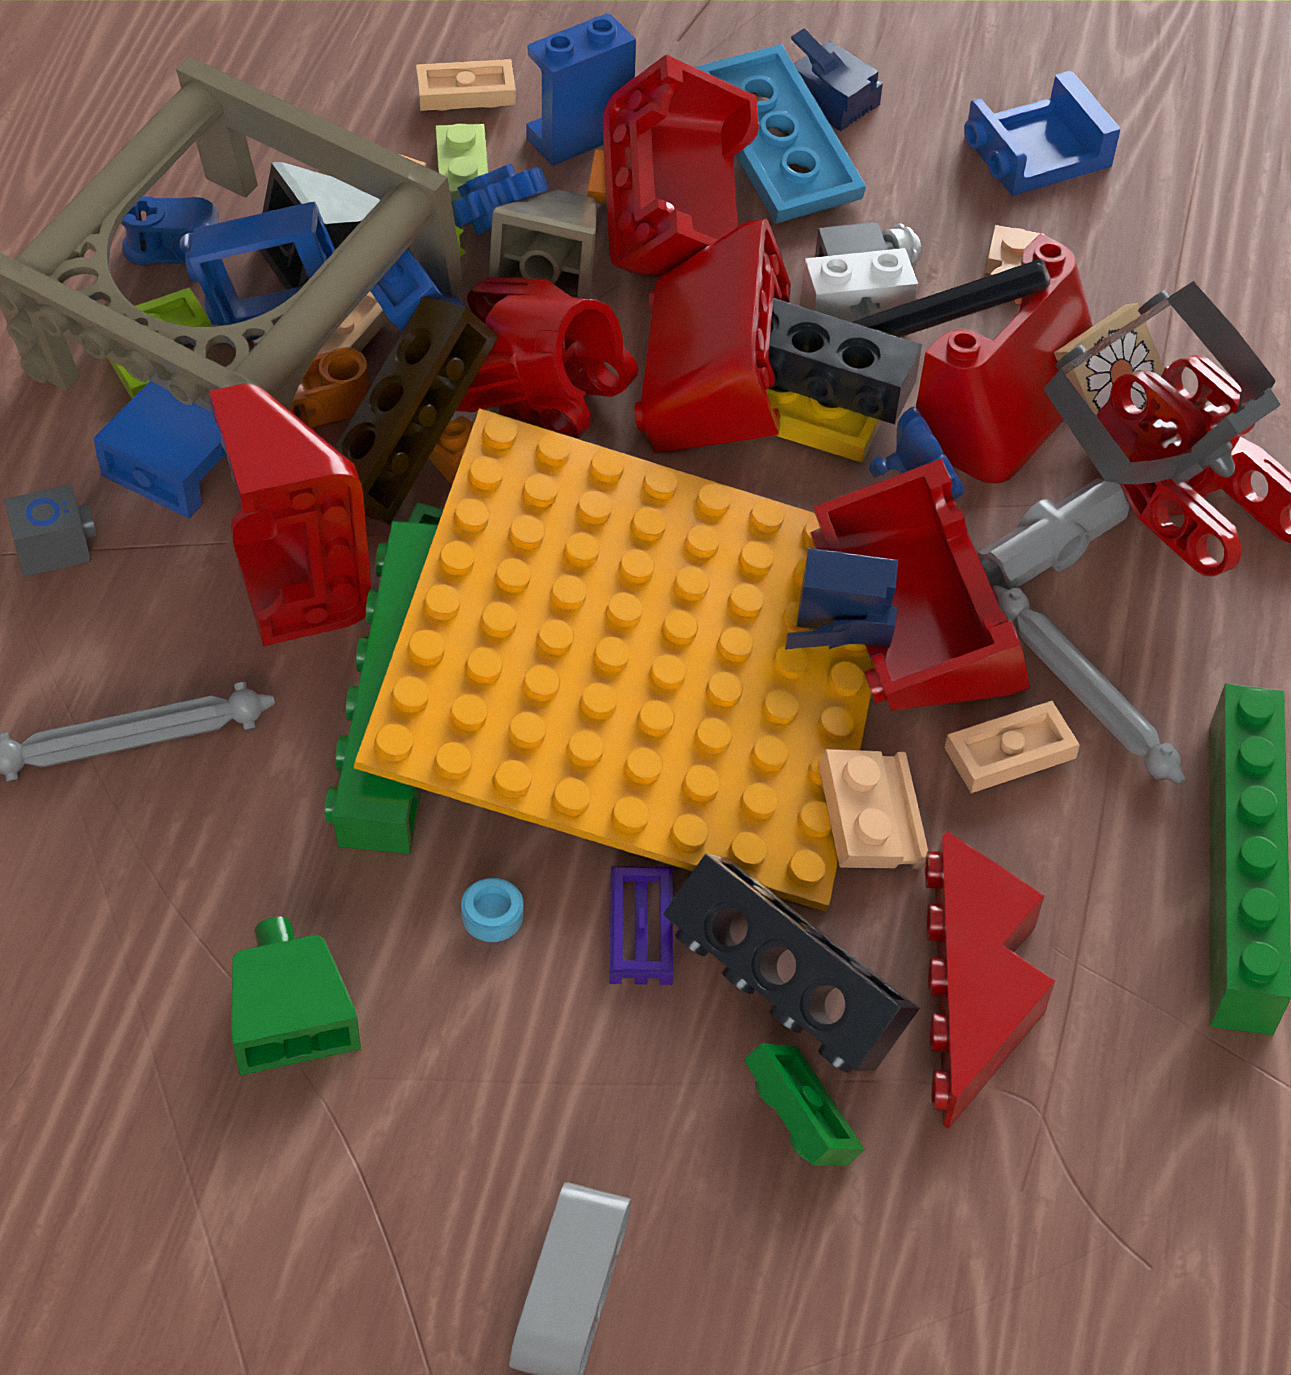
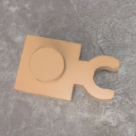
[985,225,1045,304]

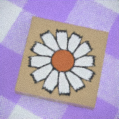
[1054,303,1165,415]

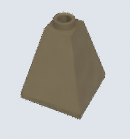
[487,190,596,303]

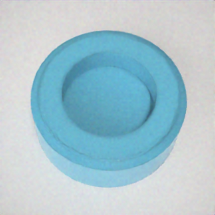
[461,878,524,942]

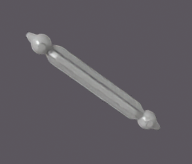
[992,585,1186,785]
[0,682,275,782]

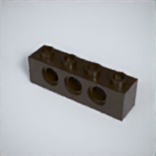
[335,296,499,525]

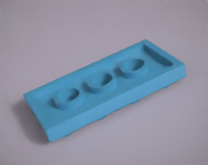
[695,44,866,224]

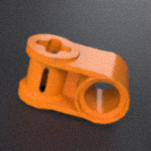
[290,347,370,429]

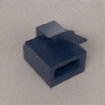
[791,28,883,132]
[785,548,898,650]

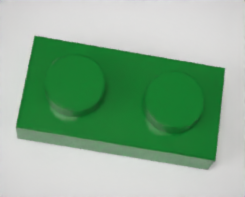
[744,1043,865,1166]

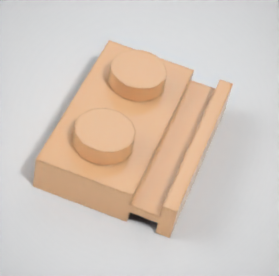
[818,749,928,869]

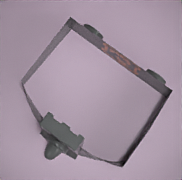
[1043,281,1281,484]

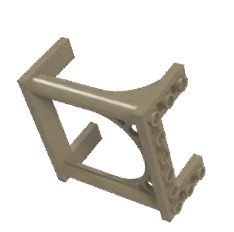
[0,56,464,482]

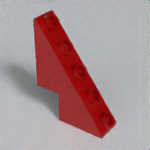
[925,831,1055,1129]

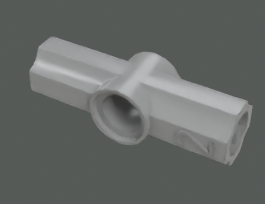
[978,478,1130,590]

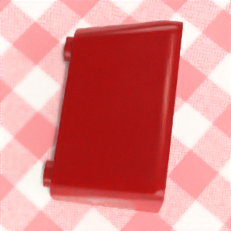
[603,54,759,276]
[634,219,791,453]
[916,233,1093,484]
[209,384,372,647]
[810,458,1030,711]

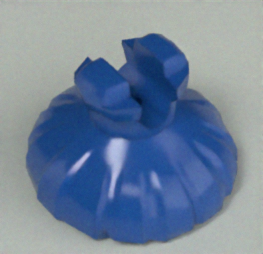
[868,407,965,499]

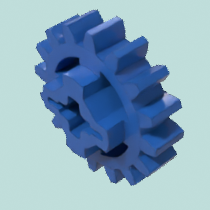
[452,164,549,235]

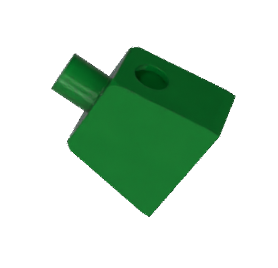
[231,917,361,1076]

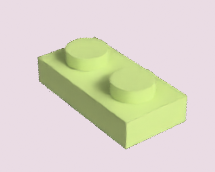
[436,124,488,202]

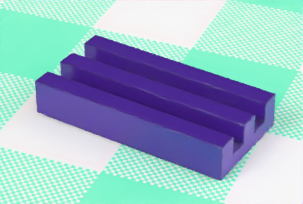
[609,866,673,985]

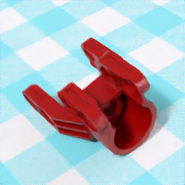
[456,277,639,439]
[1096,355,1291,577]

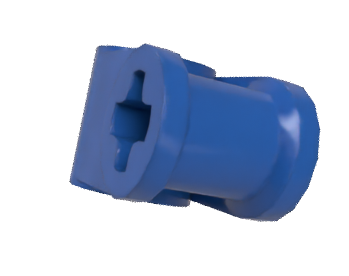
[121,196,219,265]

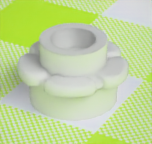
[882,223,921,268]

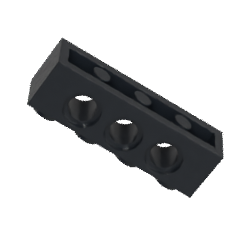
[768,298,922,425]
[663,853,920,1073]

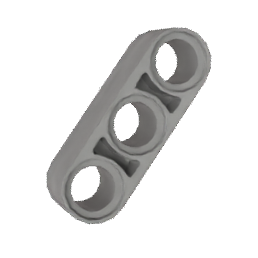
[509,1182,632,1375]

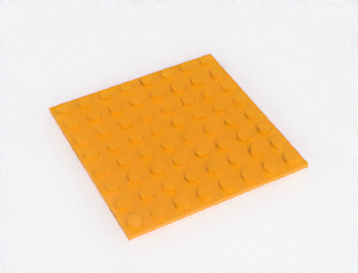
[354,408,874,912]

